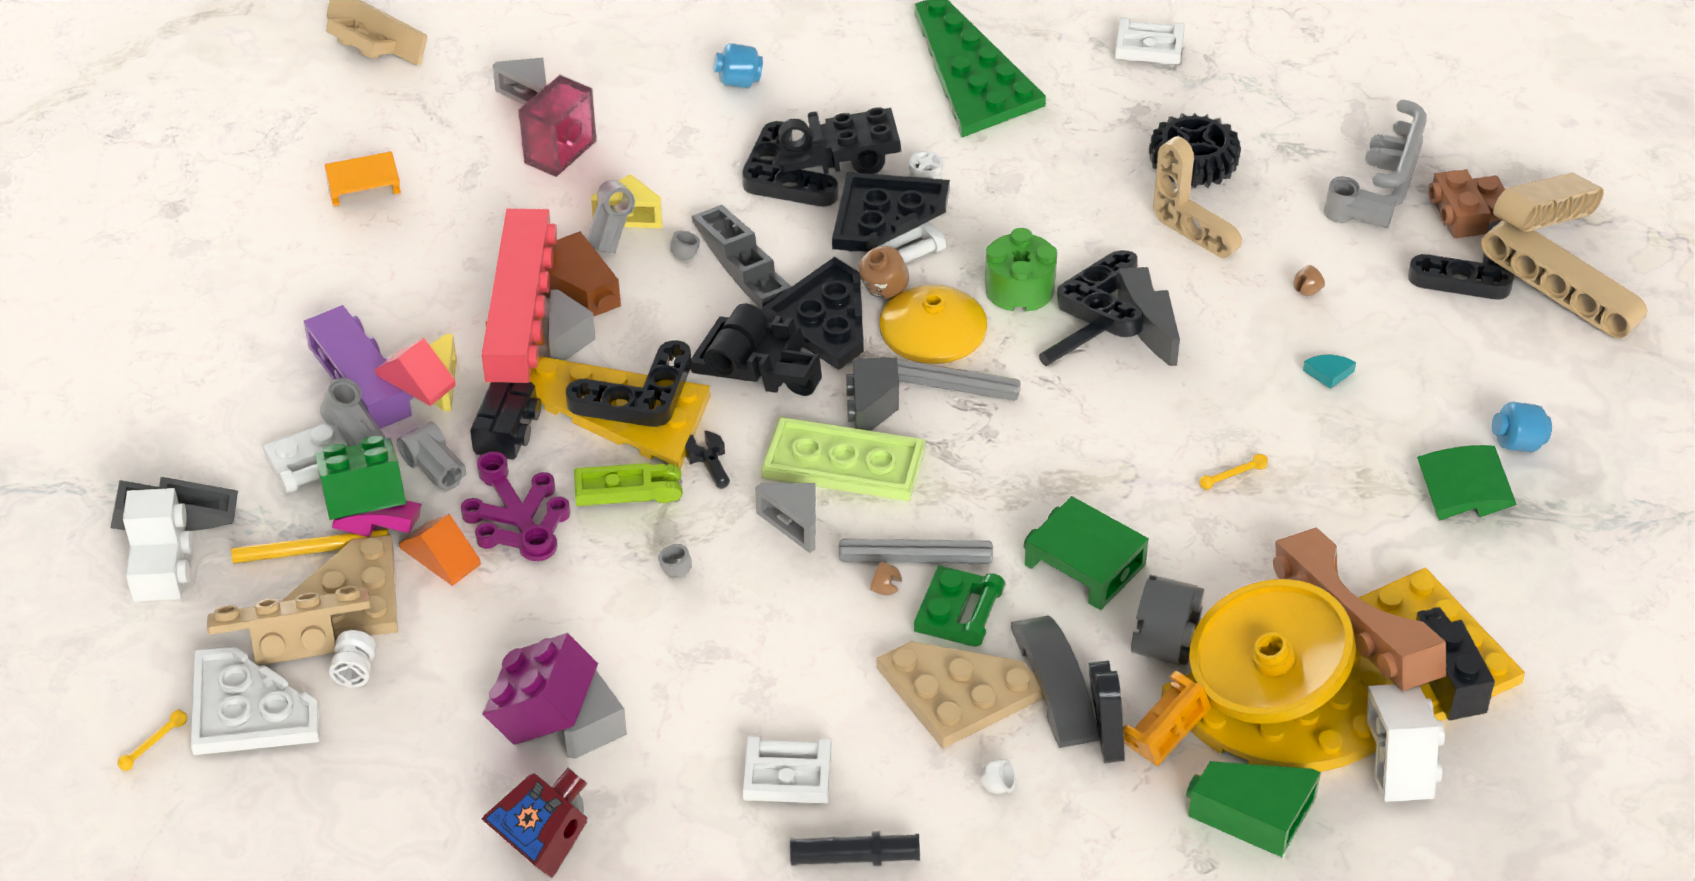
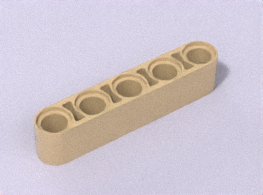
[1493,173,1604,232]
[1481,220,1648,339]

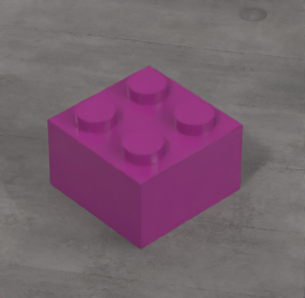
[482,632,598,745]

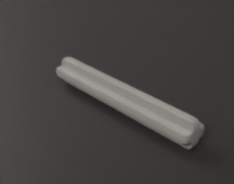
[881,356,1021,401]
[839,539,993,564]

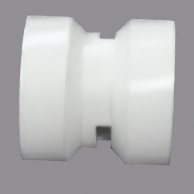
[329,630,377,687]

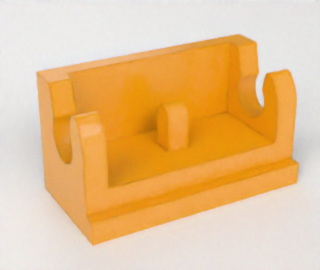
[324,151,401,206]
[1123,671,1211,767]

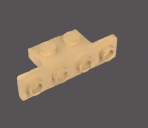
[326,0,427,65]
[207,586,371,665]

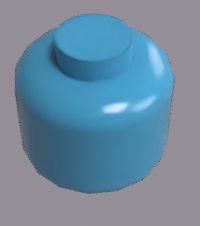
[713,43,763,89]
[1492,401,1552,453]

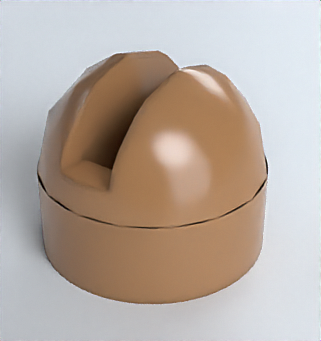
[1293,265,1325,296]
[870,561,902,596]

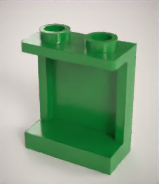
[1023,496,1149,610]

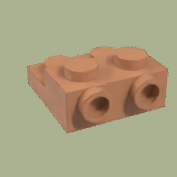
[1428,169,1505,238]

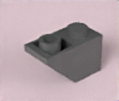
[846,357,899,431]

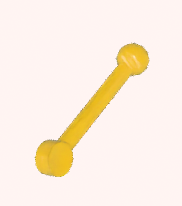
[1199,454,1268,490]
[117,709,187,771]

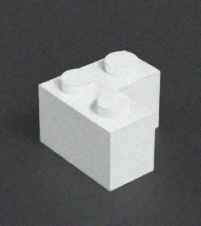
[123,488,193,602]
[1366,684,1445,802]

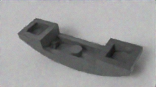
[1011,615,1099,748]

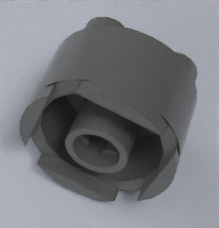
[1131,574,1205,665]

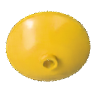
[880,284,987,364]

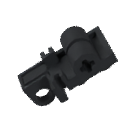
[779,107,902,174]
[691,303,822,396]

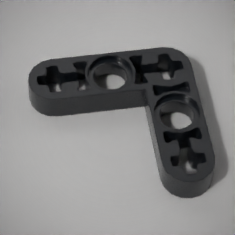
[742,121,838,207]
[1408,220,1514,300]
[1057,250,1143,337]
[566,340,692,427]
[1088,660,1125,764]

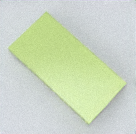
[762,417,925,502]

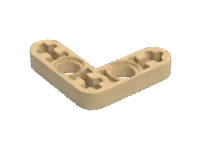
[1153,137,1242,258]

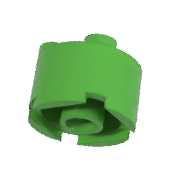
[985,228,1057,311]

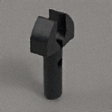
[685,430,730,489]

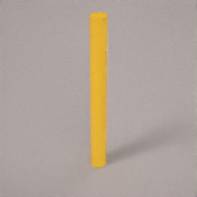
[231,529,389,564]

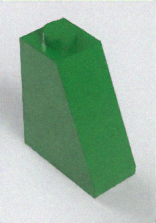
[1186,761,1321,858]

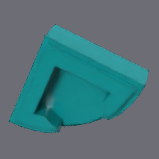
[1303,354,1356,389]

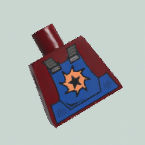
[482,767,588,878]

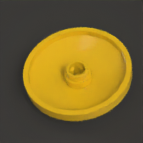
[1189,579,1356,724]

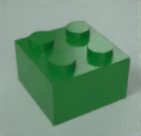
[315,436,406,520]

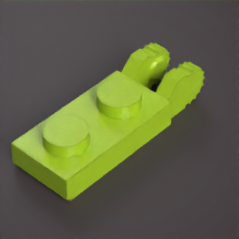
[574,463,683,506]

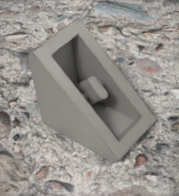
[492,58,549,115]
[548,290,596,360]
[755,483,816,553]
[564,670,627,759]

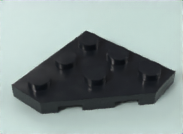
[832,172,950,252]
[760,257,864,370]

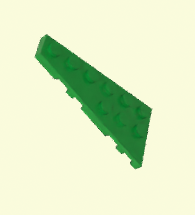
[915,0,1046,138]

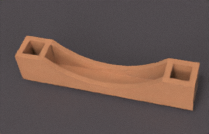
[1273,527,1446,691]

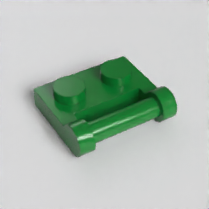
[914,565,1006,647]

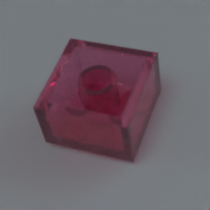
[518,75,597,177]

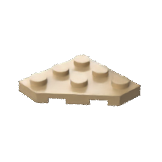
[280,535,398,640]
[877,641,1044,749]

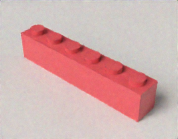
[481,208,557,383]

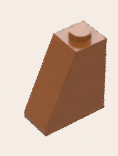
[543,231,621,316]

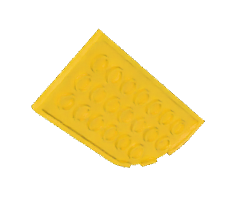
[1161,567,1525,772]

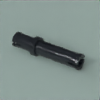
[790,831,920,866]

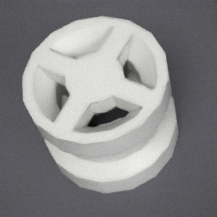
[909,151,943,179]

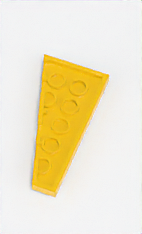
[490,356,711,470]

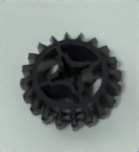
[1149,112,1241,188]

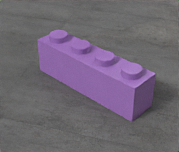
[303,305,413,429]

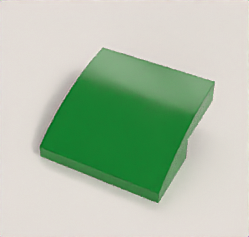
[1417,445,1517,521]

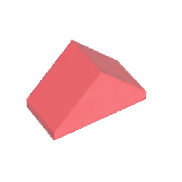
[375,338,456,406]

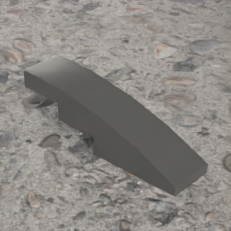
[692,205,792,309]

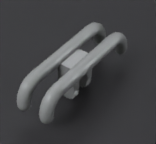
[1365,100,1427,207]

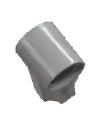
[1324,176,1397,228]
[587,180,635,253]
[320,378,385,446]
[397,421,466,491]

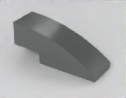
[1118,267,1180,366]
[110,477,238,531]

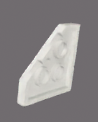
[191,646,319,755]

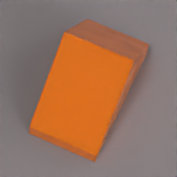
[399,514,481,586]

